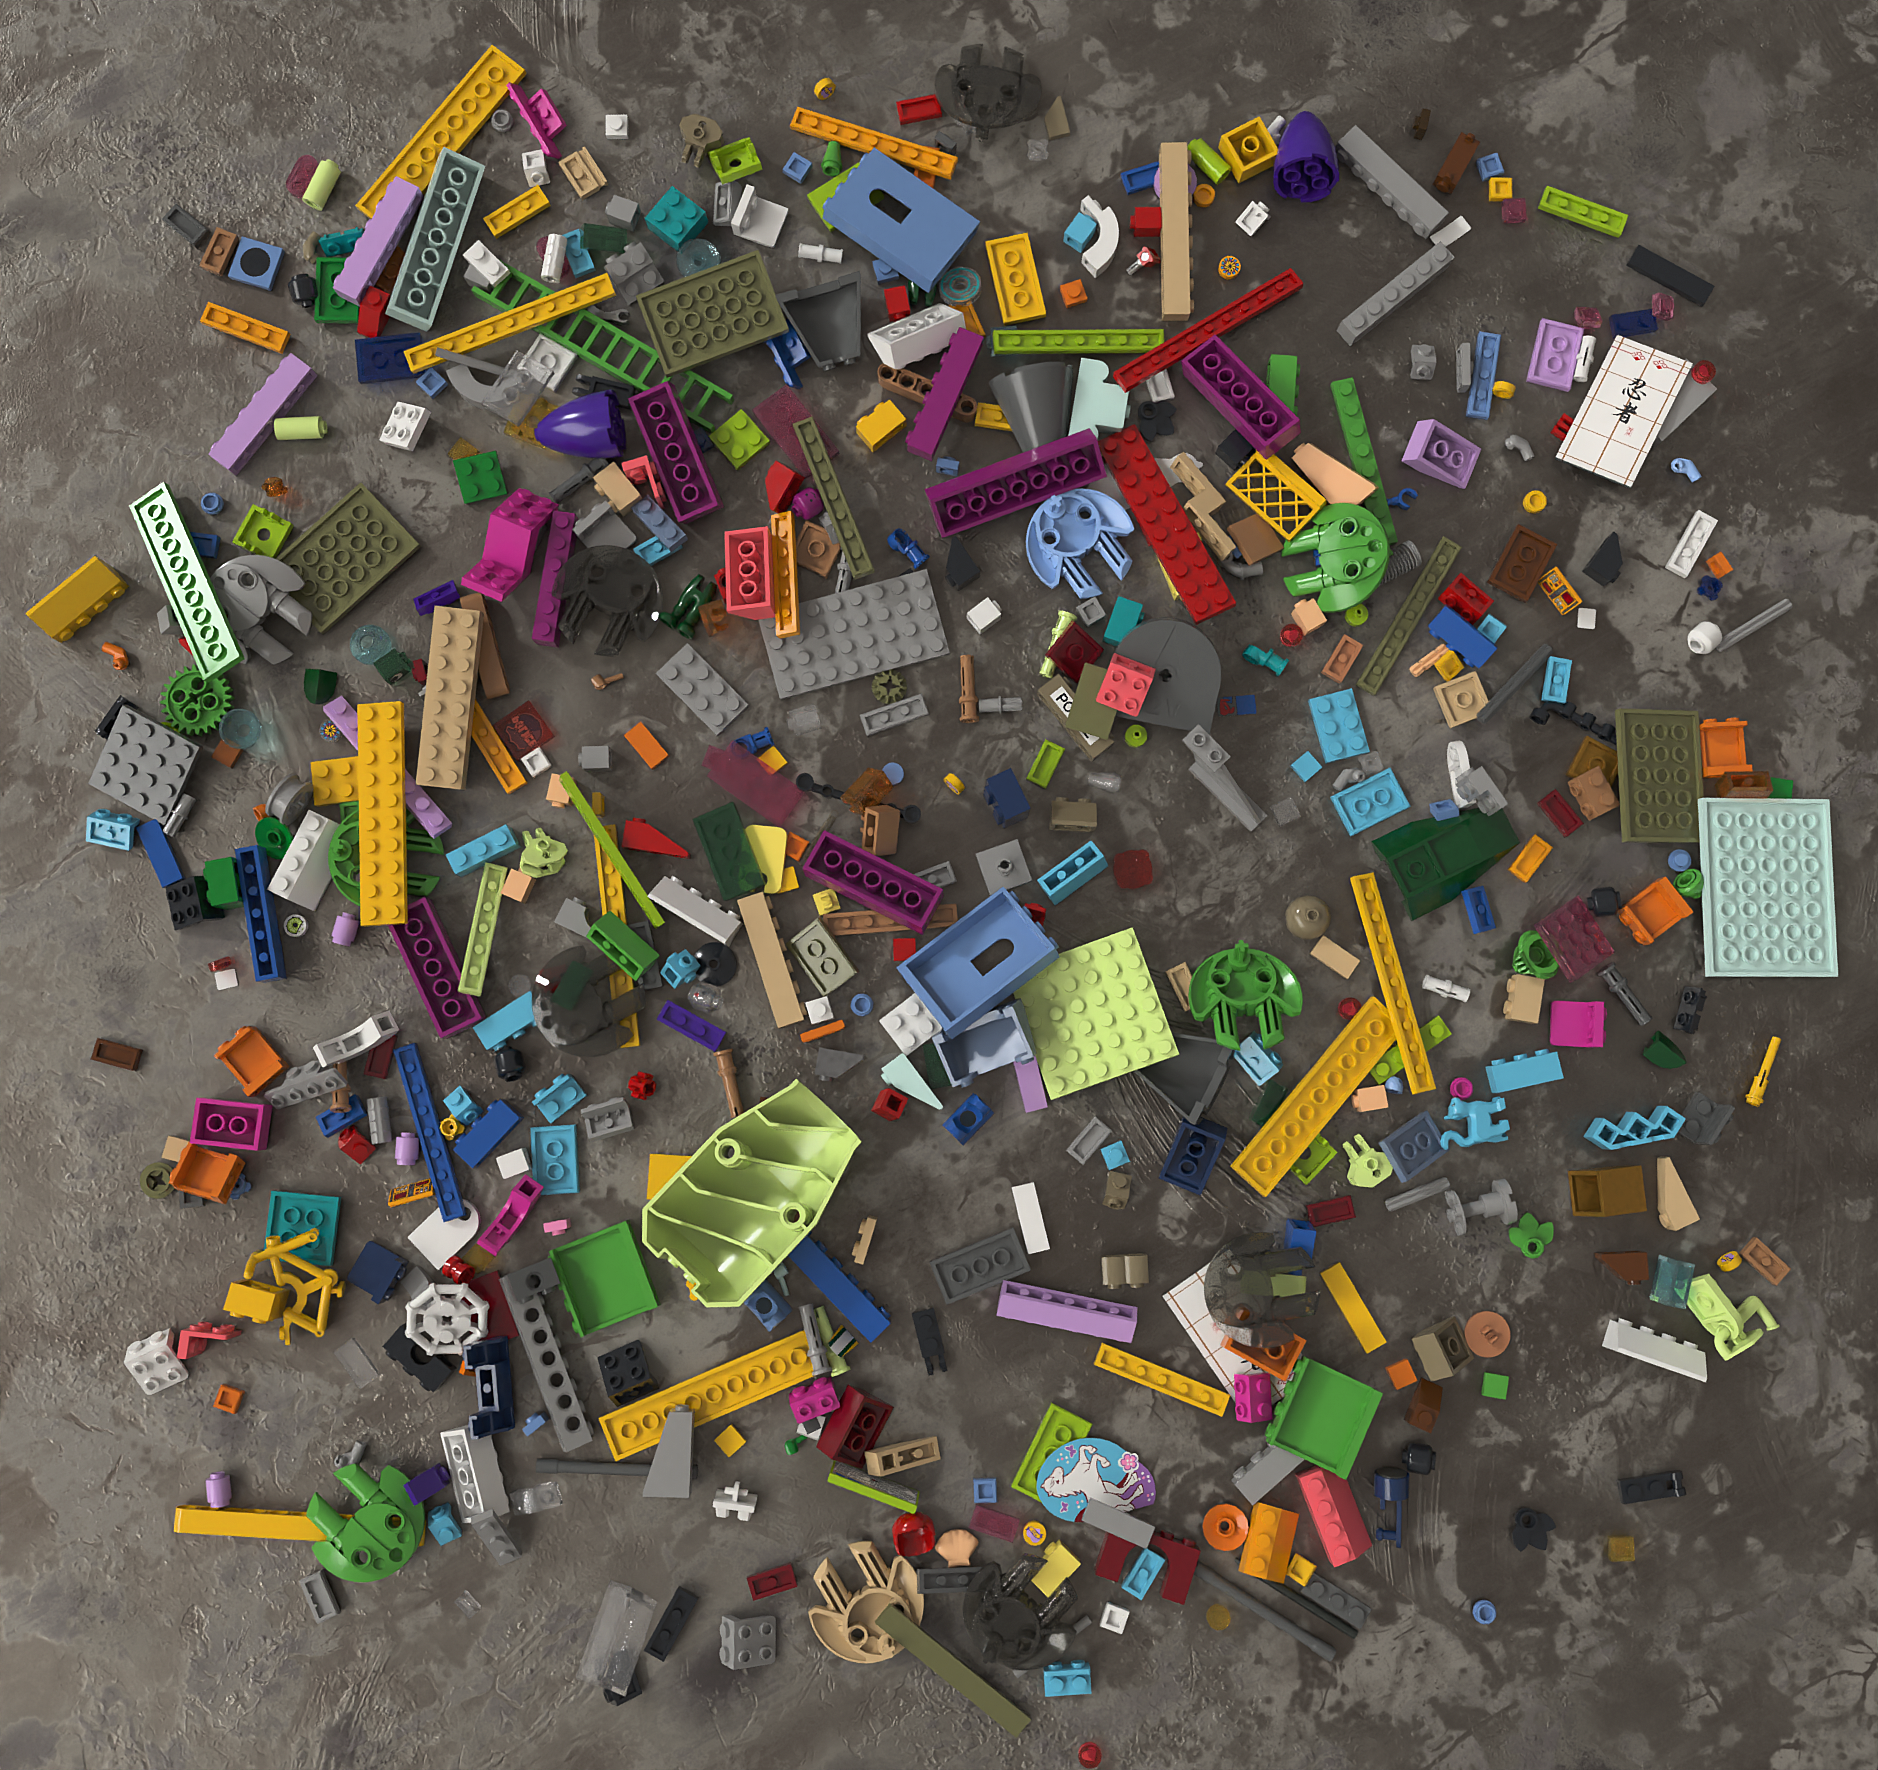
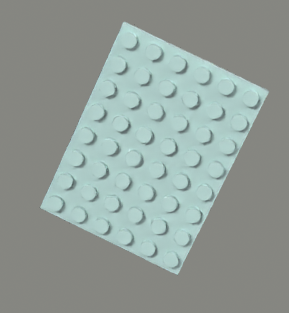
[1698,798,1838,977]

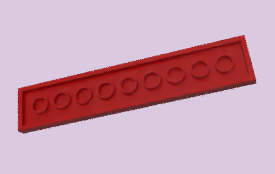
[1098,424,1236,625]

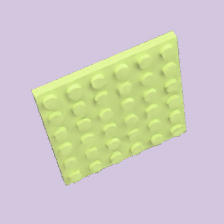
[1013,927,1179,1100]

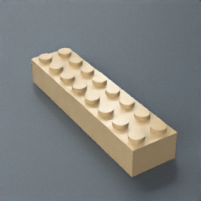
[416,606,484,790]

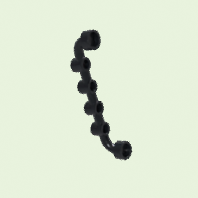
[1530,702,1617,746]
[796,773,921,824]

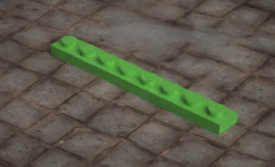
[1330,377,1398,546]

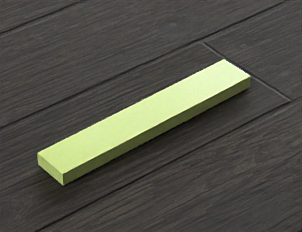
[458,863,508,996]

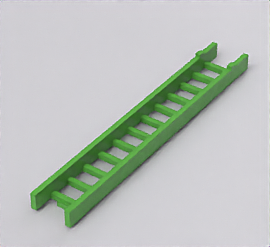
[472,259,734,434]

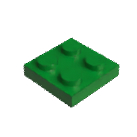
[453,450,508,504]

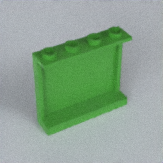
[548,1220,661,1337]
[1265,1355,1383,1480]

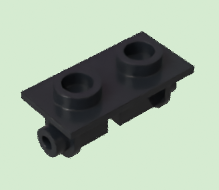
[95,695,139,739]
[1673,986,1707,1034]

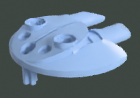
[1026,488,1134,599]

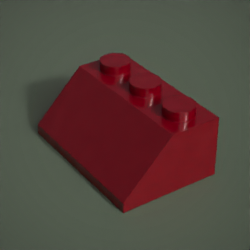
[816,1385,894,1469]

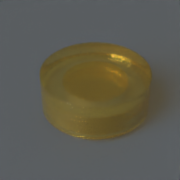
[1206,1604,1230,1630]

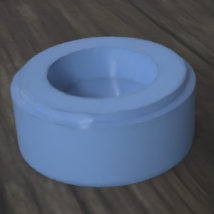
[882,763,904,786]

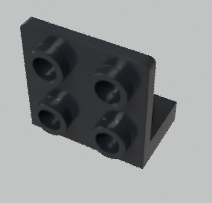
[166,876,225,930]
[598,1340,659,1407]

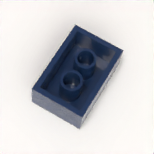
[983,768,1031,829]

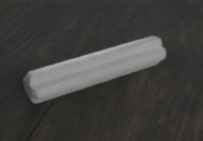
[1385,1177,1450,1211]

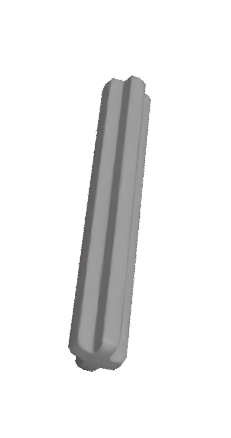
[1716,599,1793,652]

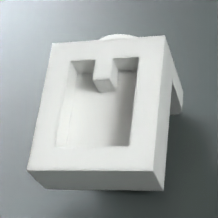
[522,150,550,187]
[1235,201,1271,237]

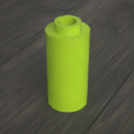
[1187,138,1232,185]

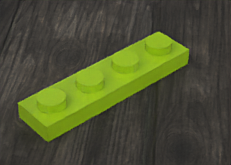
[1538,186,1628,238]
[1369,1016,1452,1085]

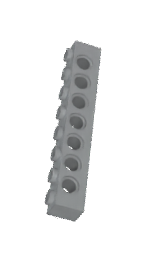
[499,1275,594,1452]

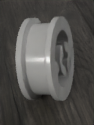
[265,773,313,825]

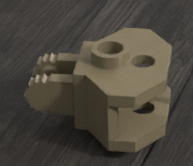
[679,114,725,168]

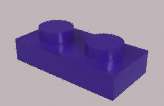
[413,580,460,616]

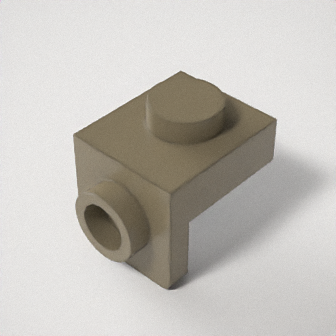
[1102,1171,1132,1209]

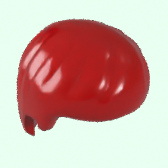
[892,1511,935,1557]

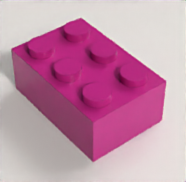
[190,1098,273,1151]

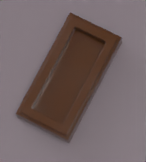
[90,1038,143,1071]

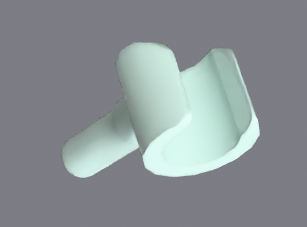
[774,1262,789,1296]

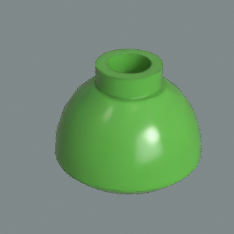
[1673,869,1704,899]

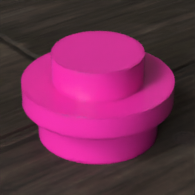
[1450,1077,1473,1100]

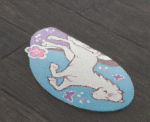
[1036,1438,1156,1522]

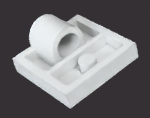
[379,402,431,451]

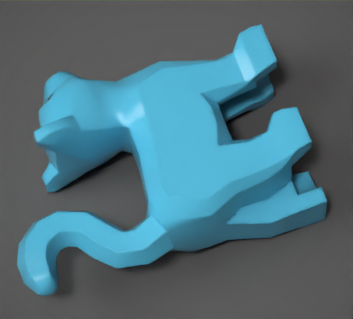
[1440,1096,1510,1150]

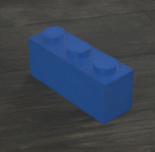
[1428,604,1498,668]
[453,1099,524,1168]

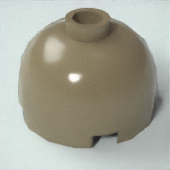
[1285,895,1331,940]

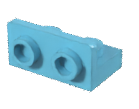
[86,809,140,851]
[1234,1031,1283,1086]
[532,1074,588,1123]
[1043,1660,1092,1697]

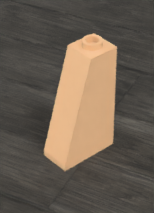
[1292,443,1379,506]

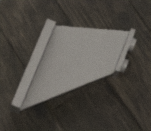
[1182,724,1268,832]

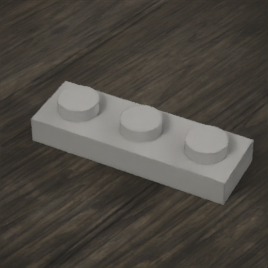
[471,1509,522,1566]

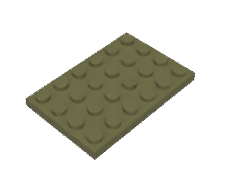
[636,250,789,378]
[276,482,421,635]
[1615,708,1704,843]

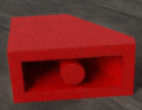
[357,286,391,342]
[765,460,805,513]

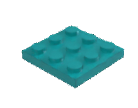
[264,1190,341,1266]

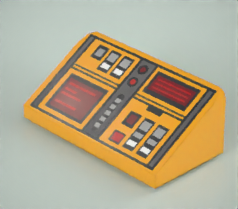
[1538,567,1582,615]
[388,1178,435,1207]

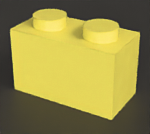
[1028,1539,1081,1598]

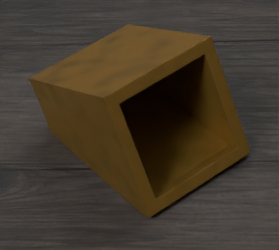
[1568,1165,1647,1217]

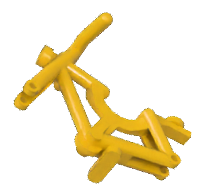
[244,1228,346,1345]

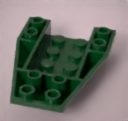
[1371,808,1520,921]

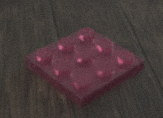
[1534,895,1615,983]

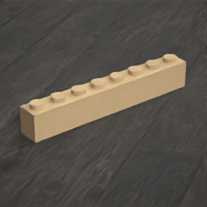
[1159,142,1194,321]

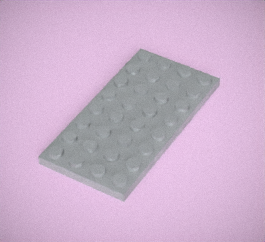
[759,569,950,700]

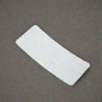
[1430,216,1471,247]

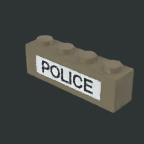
[1037,674,1114,762]

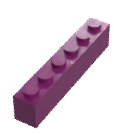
[905,327,984,462]
[532,510,579,648]

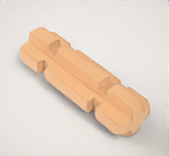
[1409,644,1449,677]

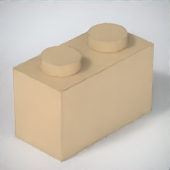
[593,461,642,517]
[1503,974,1545,1024]

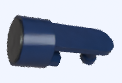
[1374,1467,1410,1548]

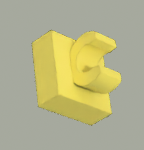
[813,889,841,916]

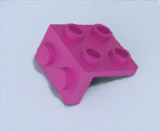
[1550,1001,1607,1048]

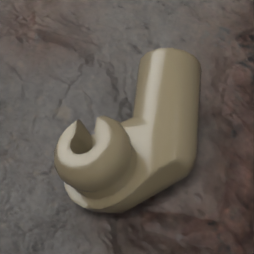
[303,231,321,264]

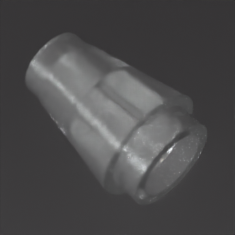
[1088,772,1121,794]

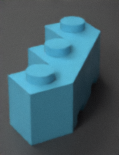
[1583,1106,1686,1150]

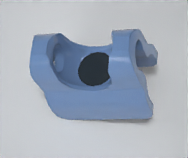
[744,1279,792,1332]

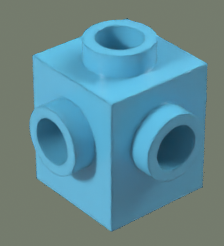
[660,949,700,989]

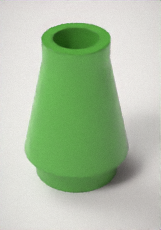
[821,141,842,176]

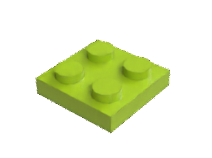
[708,409,770,471]

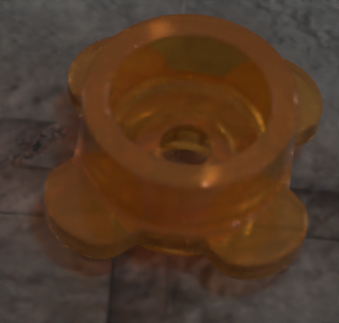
[261,477,288,497]

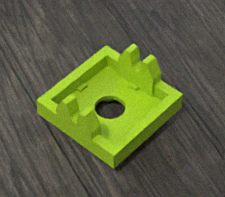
[707,137,763,185]
[232,504,294,559]
[1289,1133,1338,1185]

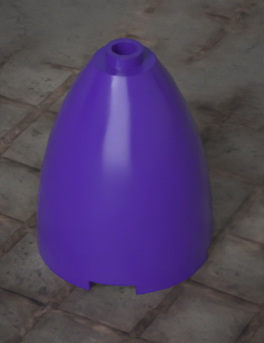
[1273,111,1339,202]
[534,389,626,458]

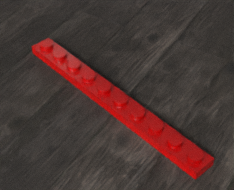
[1113,268,1304,393]

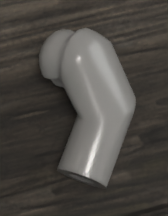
[1505,434,1535,462]
[1332,768,1366,792]
[334,1440,367,1469]

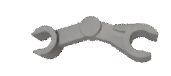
[584,305,629,326]

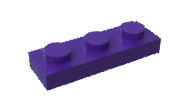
[657,1000,727,1052]

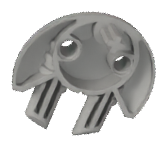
[210,555,313,665]

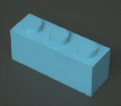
[446,824,521,877]
[1037,841,1108,905]
[473,991,548,1052]
[1485,1049,1564,1093]

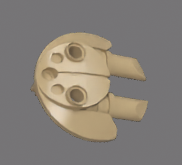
[808,1541,924,1663]

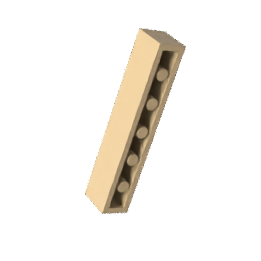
[737,892,807,1029]

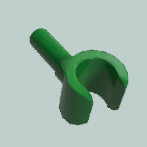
[784,1435,808,1455]

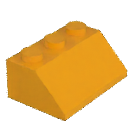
[1238,1502,1299,1584]

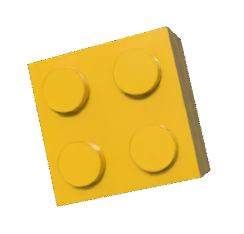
[1218,116,1278,183]
[223,1279,290,1324]

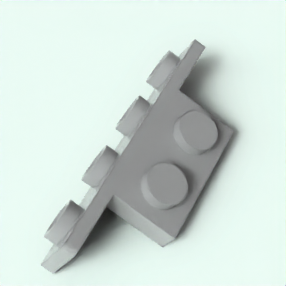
[264,1060,348,1109]

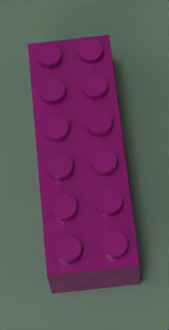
[1181,335,1301,460]
[628,381,724,524]
[803,830,944,935]
[388,897,487,1039]

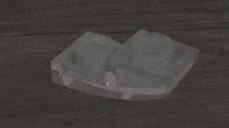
[509,1482,563,1516]

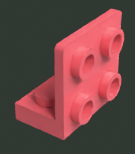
[621,455,667,509]
[1096,653,1156,717]
[177,1322,242,1359]

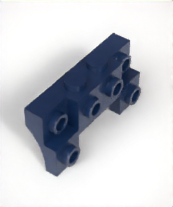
[462,1336,515,1439]

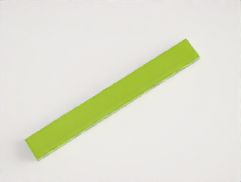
[993,329,1165,354]
[559,771,665,929]

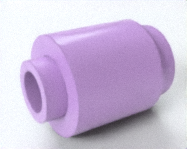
[331,912,360,947]
[395,1132,419,1165]
[206,1471,232,1508]

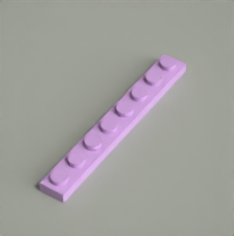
[323,696,452,839]

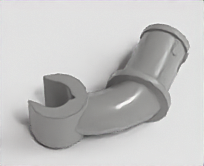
[1217,553,1263,580]

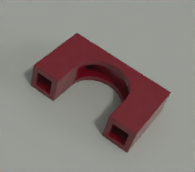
[1094,1530,1201,1605]

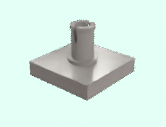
[975,839,1032,896]

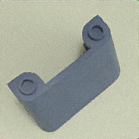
[932,998,1037,1088]

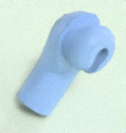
[1671,458,1702,483]

